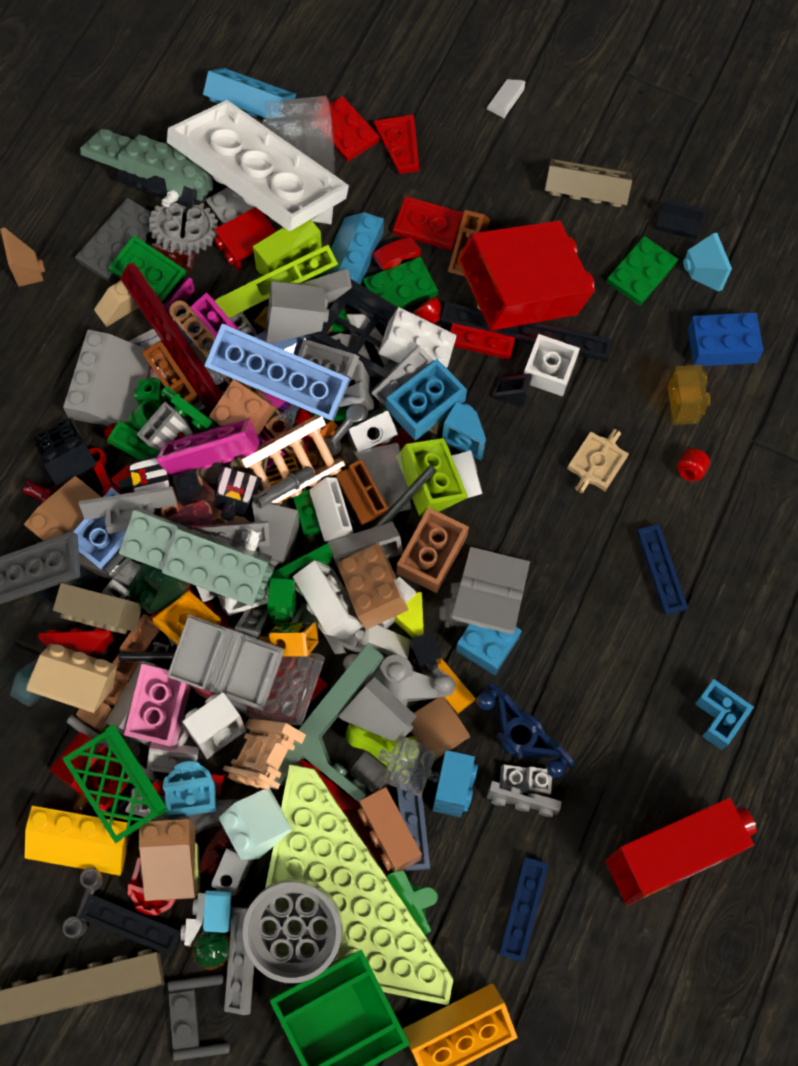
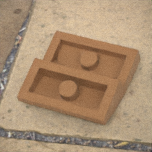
[410,697,470,763]

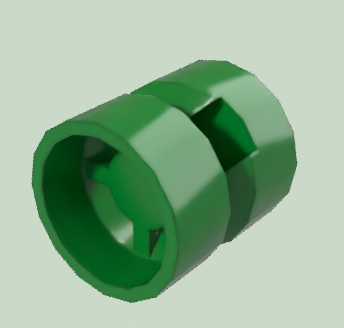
[124,400,160,432]

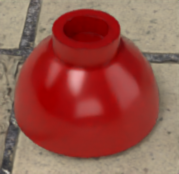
[413,297,441,324]

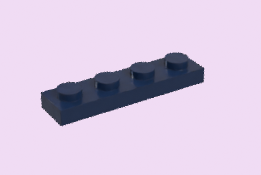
[637,524,688,616]
[499,857,549,963]

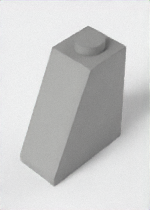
[338,677,417,741]

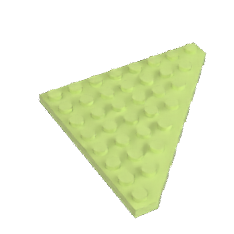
[264,764,453,1005]

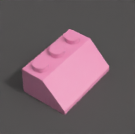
[124,664,191,746]

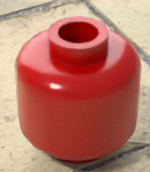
[677,448,710,481]

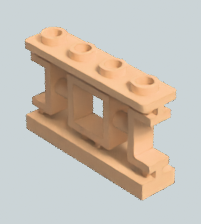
[223,718,306,791]

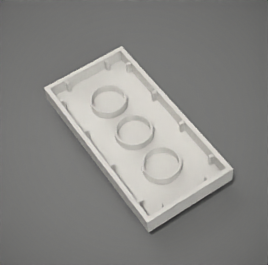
[167,100,349,231]

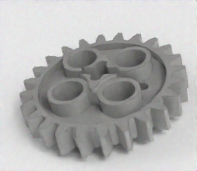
[149,201,218,255]

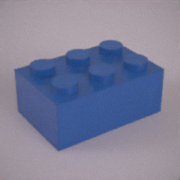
[688,313,764,367]

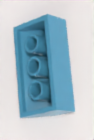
[203,67,296,124]
[318,212,384,285]

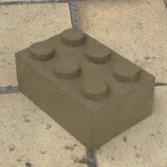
[53,583,143,634]

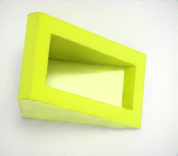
[394,592,424,638]

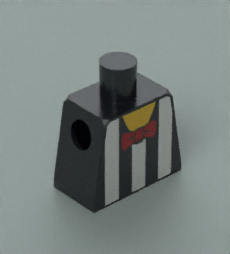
[118,453,174,493]
[213,465,262,521]

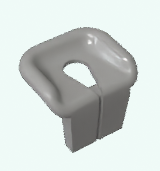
[339,360,374,412]

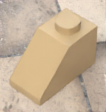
[94,281,139,327]

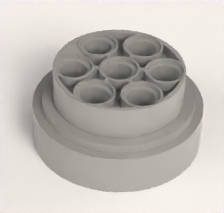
[243,878,343,983]

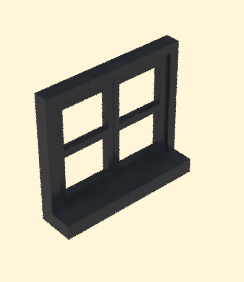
[310,279,399,381]

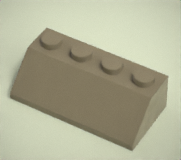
[545,158,632,207]

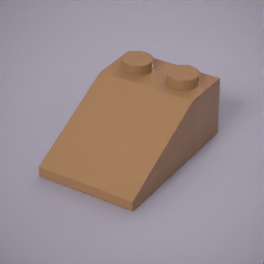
[24,476,102,541]
[139,819,196,901]

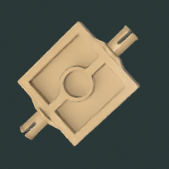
[567,429,629,493]

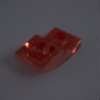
[198,827,231,876]

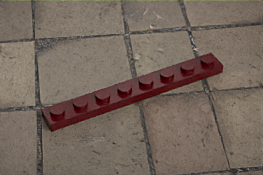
[120,263,223,413]

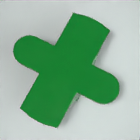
[386,870,438,935]

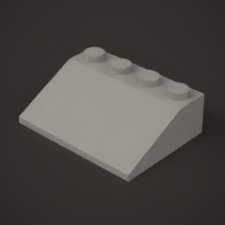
[63,330,151,426]

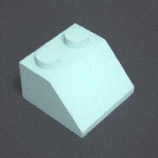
[219,788,293,860]

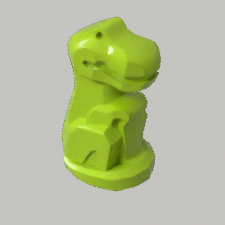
[346,723,419,772]

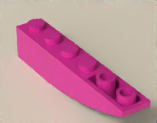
[190,292,287,409]

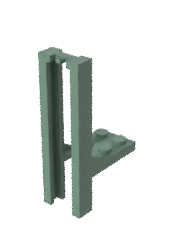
[274,644,385,802]

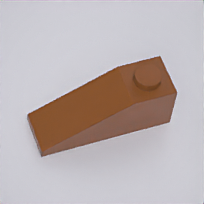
[448,210,490,276]
[142,341,201,405]

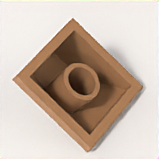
[0,227,45,287]

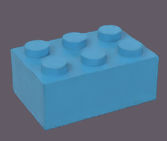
[386,359,467,440]
[433,750,478,817]

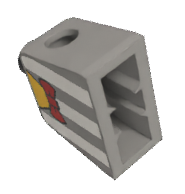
[137,402,193,451]
[211,848,255,896]

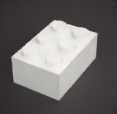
[378,307,457,368]
[293,560,364,640]
[182,693,246,759]

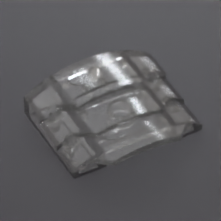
[261,96,335,175]

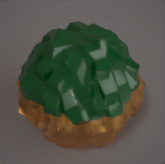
[192,929,230,970]

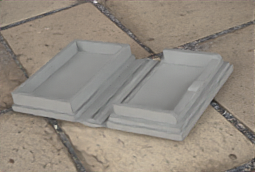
[452,547,530,634]
[167,614,285,711]

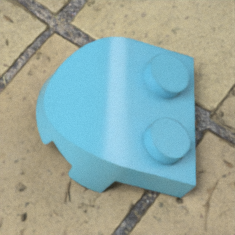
[163,761,217,819]

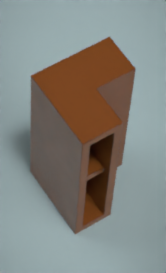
[335,459,388,527]

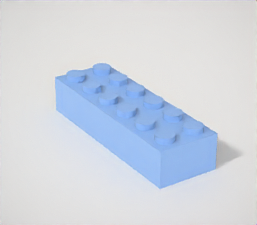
[204,324,351,421]

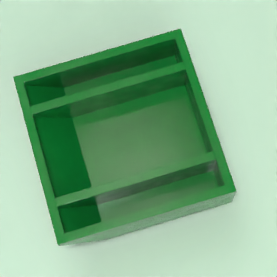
[270,949,410,1066]

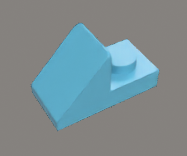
[203,891,232,933]

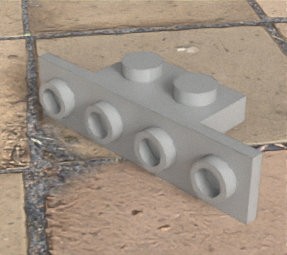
[79,486,177,534]

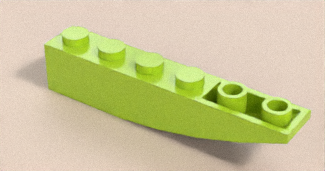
[215,245,338,318]

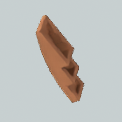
[103,613,161,707]

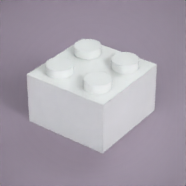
[524,334,580,396]

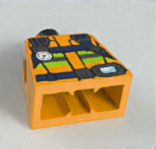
[259,620,319,656]

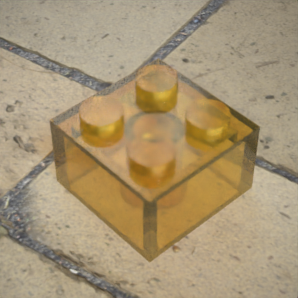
[667,365,710,425]

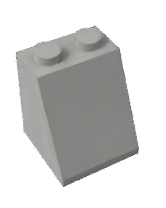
[266,281,329,343]
[252,501,300,572]

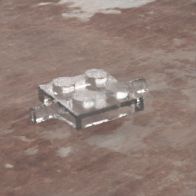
[378,735,440,797]

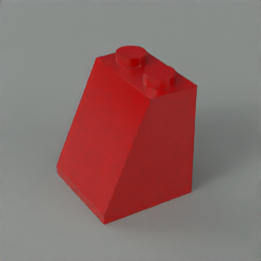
[49,732,130,812]

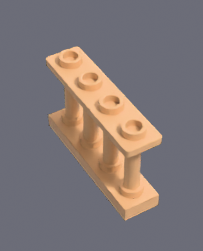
[238,415,345,506]

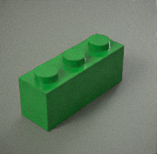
[267,578,298,626]

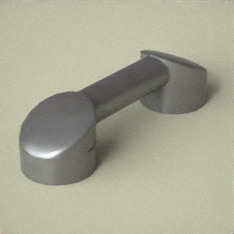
[324,404,368,455]
[63,868,103,938]

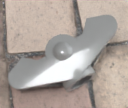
[343,653,456,707]

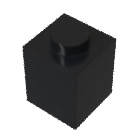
[173,469,205,506]
[409,632,442,672]

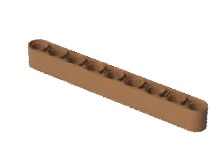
[170,301,305,457]

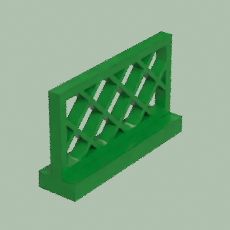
[62,724,168,844]

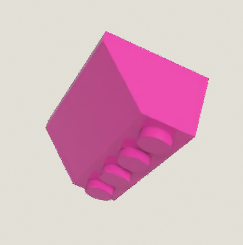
[156,418,260,476]

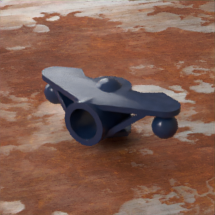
[476,682,575,778]

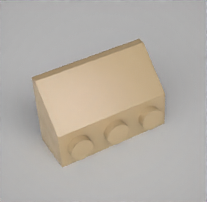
[26,643,117,713]

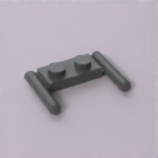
[168,974,230,1061]

